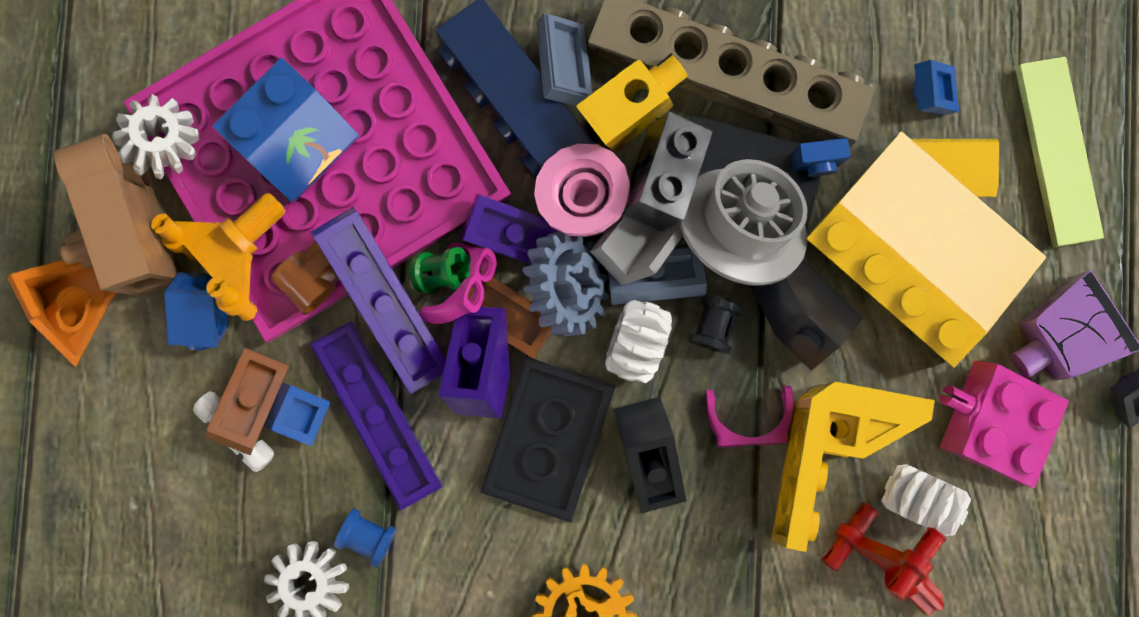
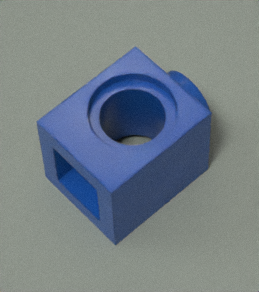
[164,272,229,351]

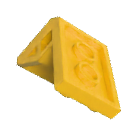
[771,382,935,552]

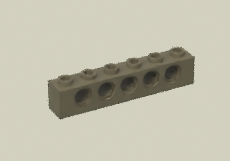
[588,0,876,148]

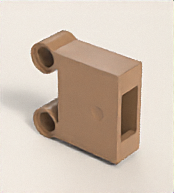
[54,134,181,296]

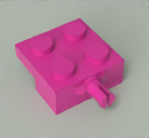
[939,360,1069,489]

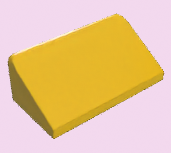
[911,139,999,197]

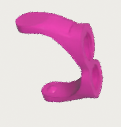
[419,243,497,324]
[705,386,794,448]

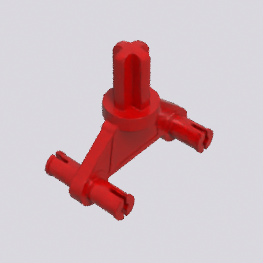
[821,502,947,616]

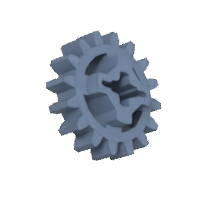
[523,232,609,337]

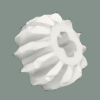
[112,94,199,180]
[605,300,672,383]
[881,464,971,536]
[264,541,349,617]

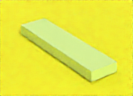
[1015,57,1104,248]

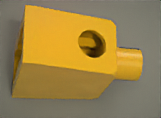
[576,53,689,153]

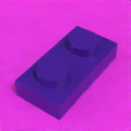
[460,193,560,264]

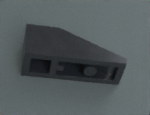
[750,259,863,371]

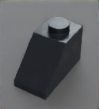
[614,397,687,514]

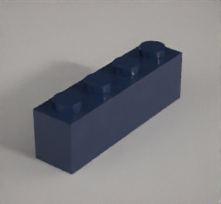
[436,0,595,181]

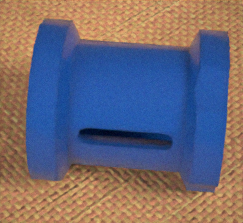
[334,508,397,568]

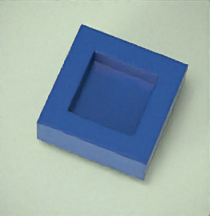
[913,60,959,116]
[791,138,851,177]
[263,382,330,446]

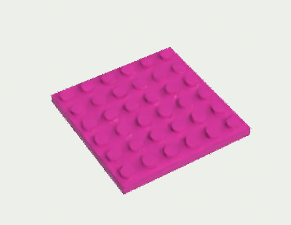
[123,0,512,343]

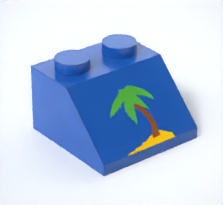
[212,57,360,204]

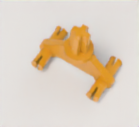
[151,193,285,321]

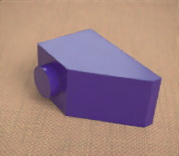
[438,307,510,419]

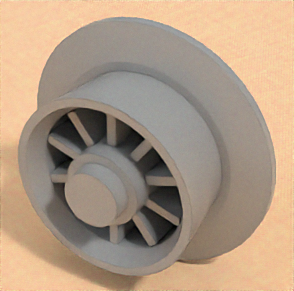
[680,159,807,285]

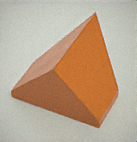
[7,260,117,368]

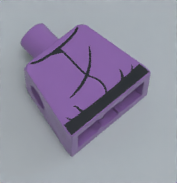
[1011,270,1139,380]

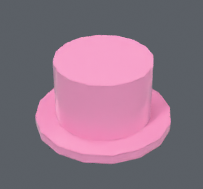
[534,143,631,237]

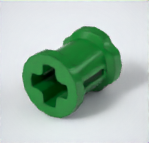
[409,247,471,295]

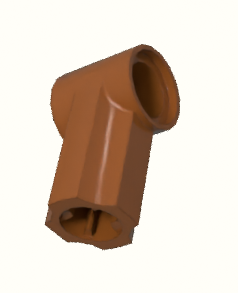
[271,242,339,315]

